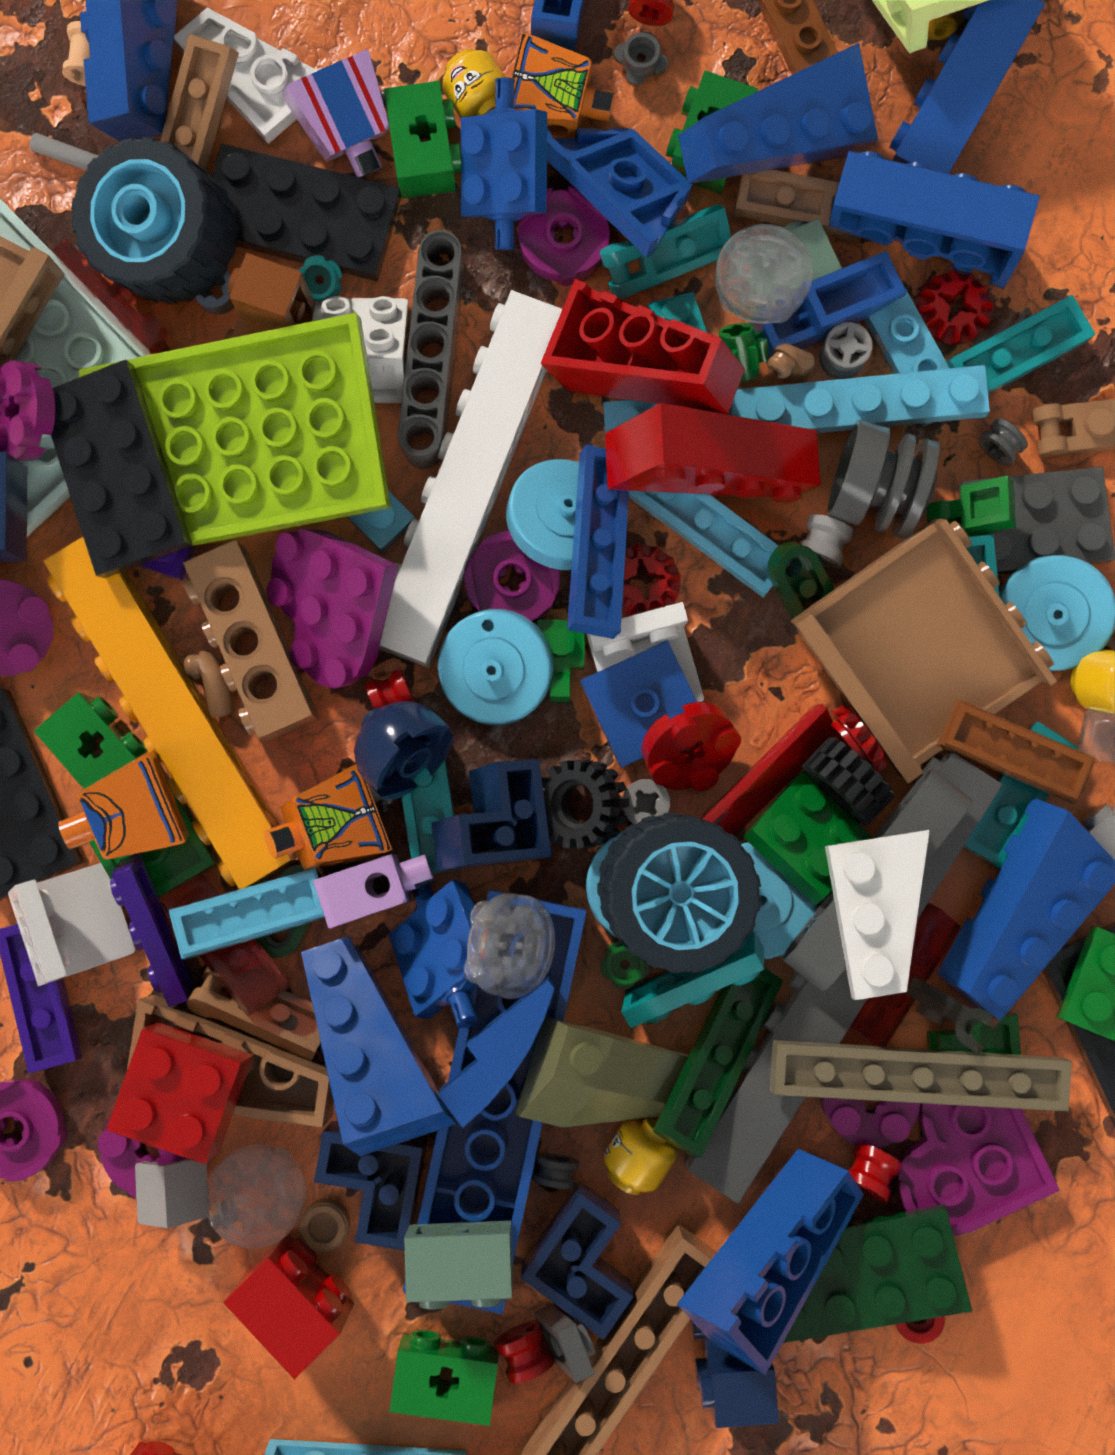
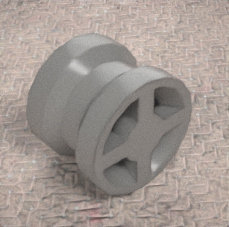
[819,322,872,379]
[799,514,854,569]
[621,779,670,825]

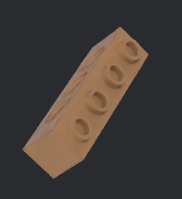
[183,540,320,742]

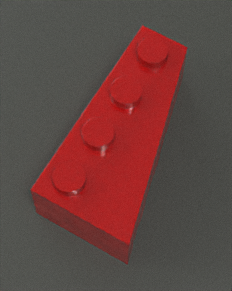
[540,279,745,414]
[605,403,821,503]

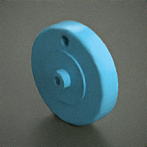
[506,459,579,570]
[999,555,1115,671]
[437,609,554,725]
[741,842,818,959]

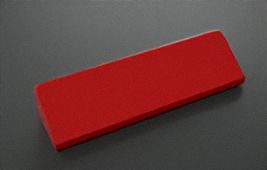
[700,704,835,836]

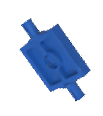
[461,77,547,250]
[389,879,496,1028]

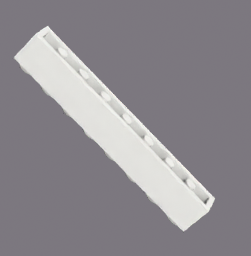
[379,290,562,669]

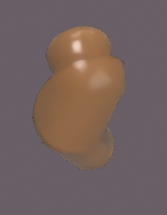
[767,343,815,384]
[184,651,234,717]

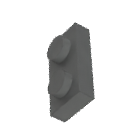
[534,1304,595,1383]

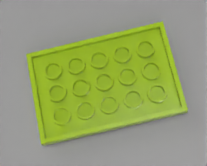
[78,312,391,547]

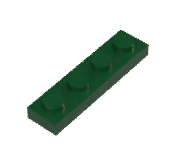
[653,967,784,1158]

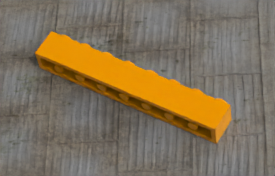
[43,537,299,890]

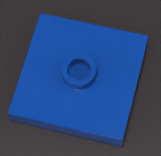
[580,640,697,769]

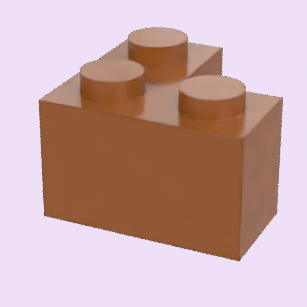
[224,253,315,340]

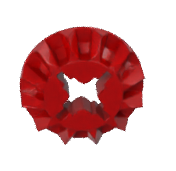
[917,269,994,345]
[622,544,681,617]
[830,706,887,773]

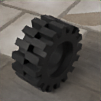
[802,737,895,826]
[542,760,629,849]

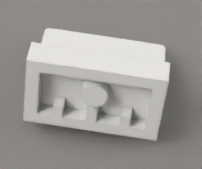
[312,296,409,403]
[587,602,704,702]
[8,863,135,987]

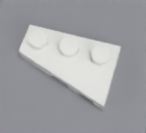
[174,8,322,144]
[825,830,930,1000]

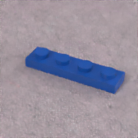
[567,444,629,639]

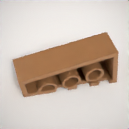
[127,994,334,1127]

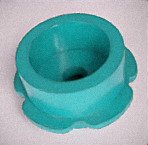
[298,255,342,301]

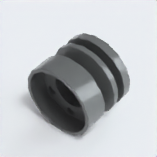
[826,419,940,539]

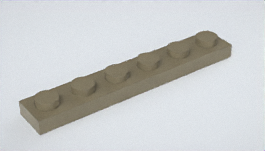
[769,1040,1072,1111]

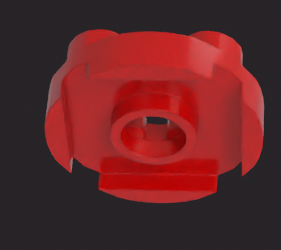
[641,702,741,791]

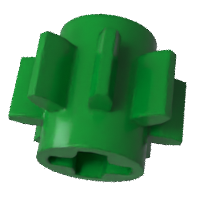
[719,323,770,382]

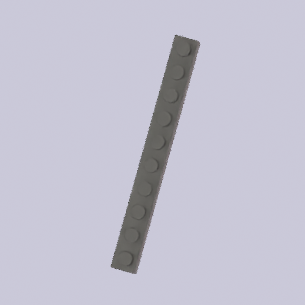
[683,752,1003,1204]

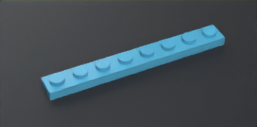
[603,365,990,433]

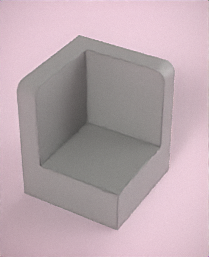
[135,1159,209,1228]

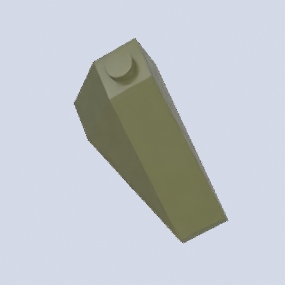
[515,1015,689,1128]

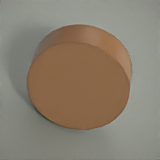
[299,1199,350,1253]

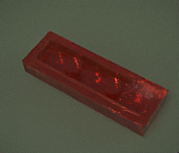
[52,238,171,355]
[161,873,289,1017]
[850,902,961,1047]

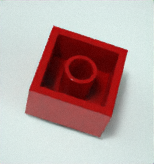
[106,1022,253,1164]
[223,1232,354,1380]

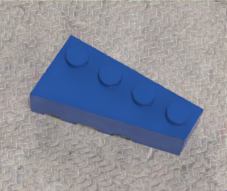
[80,0,178,142]
[889,0,1045,174]
[678,43,878,184]
[829,151,1040,289]
[937,797,1115,1022]
[301,936,457,1156]
[677,1149,864,1375]

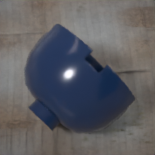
[354,701,454,800]

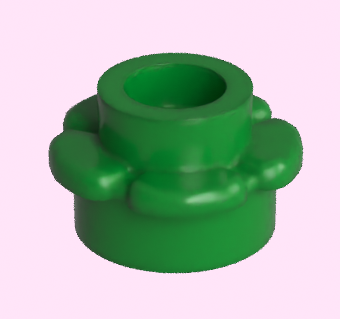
[601,941,649,989]

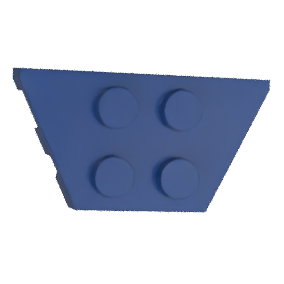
[547,128,693,258]

